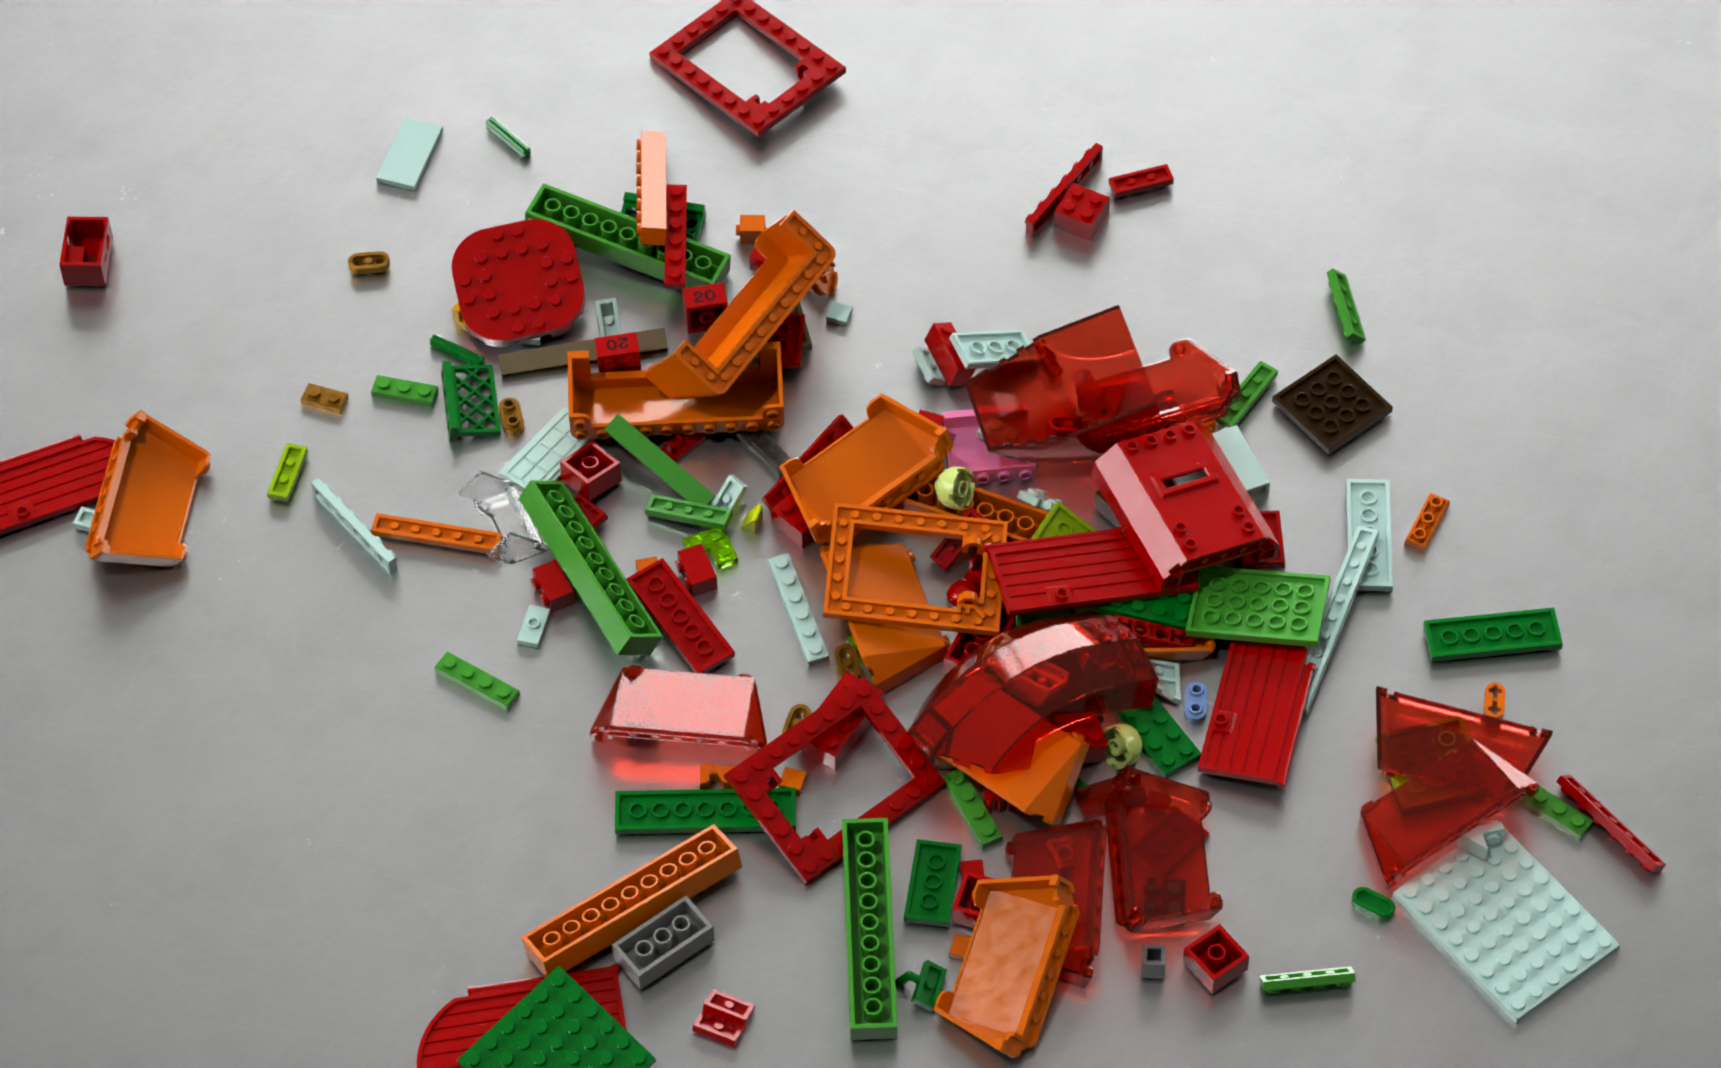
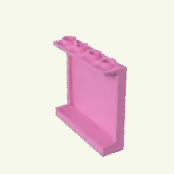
[942,404,1036,484]

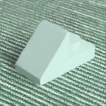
[595,298,622,337]
[712,475,748,517]
[1456,821,1504,860]

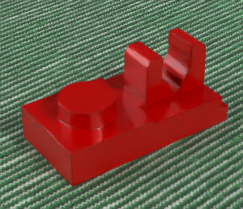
[661,433,707,463]

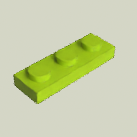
[267,443,308,502]

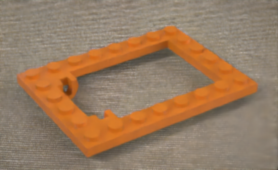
[822,503,1008,637]

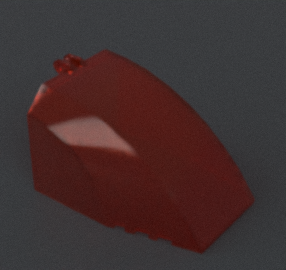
[964,305,1179,463]

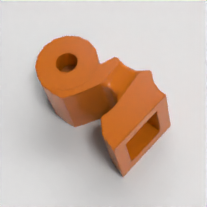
[700,762,735,789]

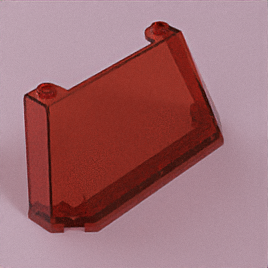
[1069,338,1241,452]
[590,665,767,751]
[1376,686,1553,807]
[1359,739,1540,890]
[1105,765,1223,933]
[1005,819,1107,989]

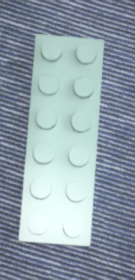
[1346,479,1393,591]

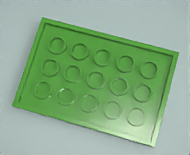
[1186,566,1330,647]

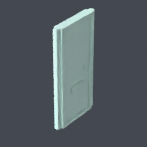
[498,407,599,492]

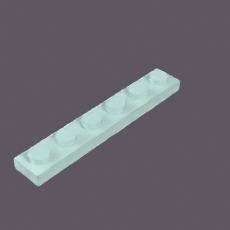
[311,478,397,575]
[768,553,829,667]

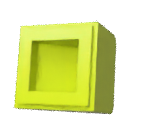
[741,504,763,534]

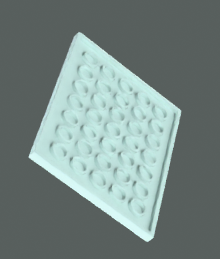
[1393,820,1620,1023]

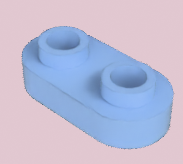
[1184,682,1208,724]

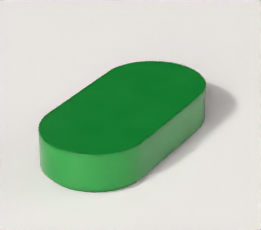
[1351,887,1395,921]

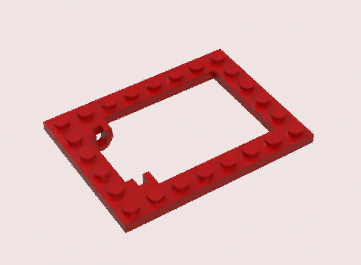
[649,0,846,137]
[723,676,946,884]

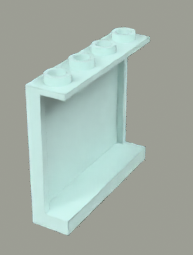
[1171,425,1270,500]

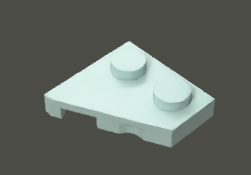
[1134,657,1181,704]

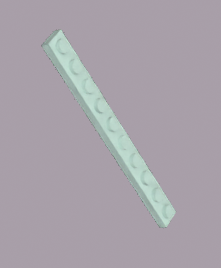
[1303,526,1379,714]

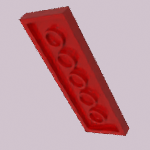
[626,558,735,677]

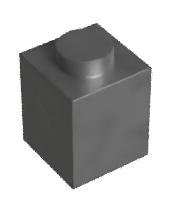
[1141,944,1166,979]

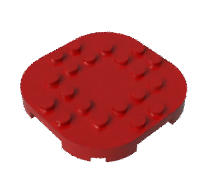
[452,219,585,347]

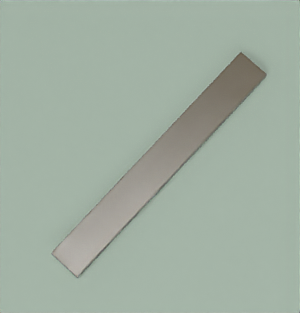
[498,328,668,376]

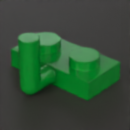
[895,960,947,1012]

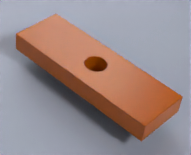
[1404,493,1450,552]

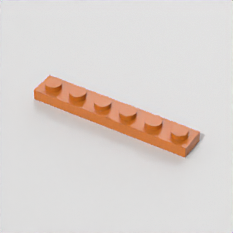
[371,513,502,555]

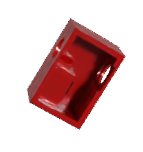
[59,216,113,286]

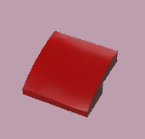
[692,989,755,1048]

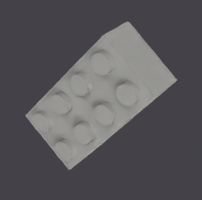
[612,895,714,990]

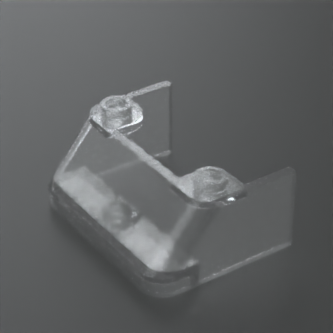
[457,471,549,564]

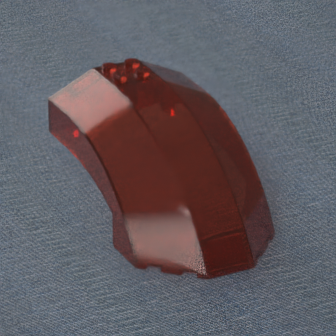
[908,613,1159,775]

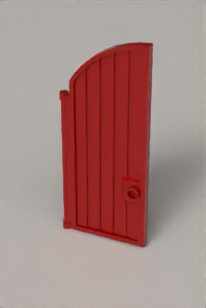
[0,434,115,535]
[983,527,1200,617]
[1198,640,1316,788]
[417,964,627,1068]

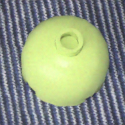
[934,467,975,511]
[1103,723,1142,769]

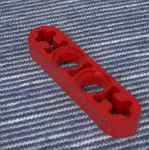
[1107,615,1193,648]

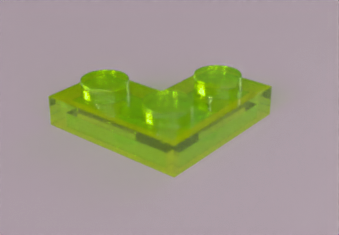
[682,528,738,569]

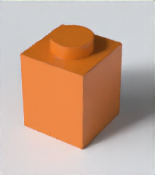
[736,215,765,244]

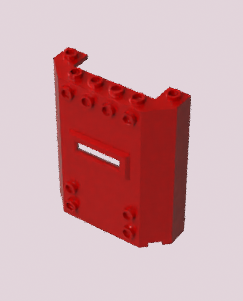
[1091,421,1280,593]

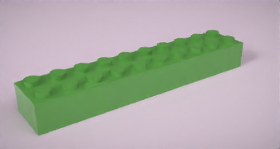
[525,183,731,288]
[518,480,663,655]
[842,818,897,1040]

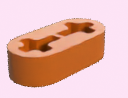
[1483,682,1505,724]

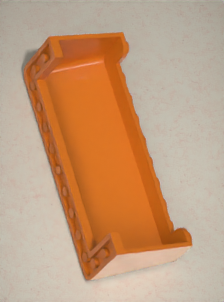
[644,210,836,399]
[567,341,784,440]

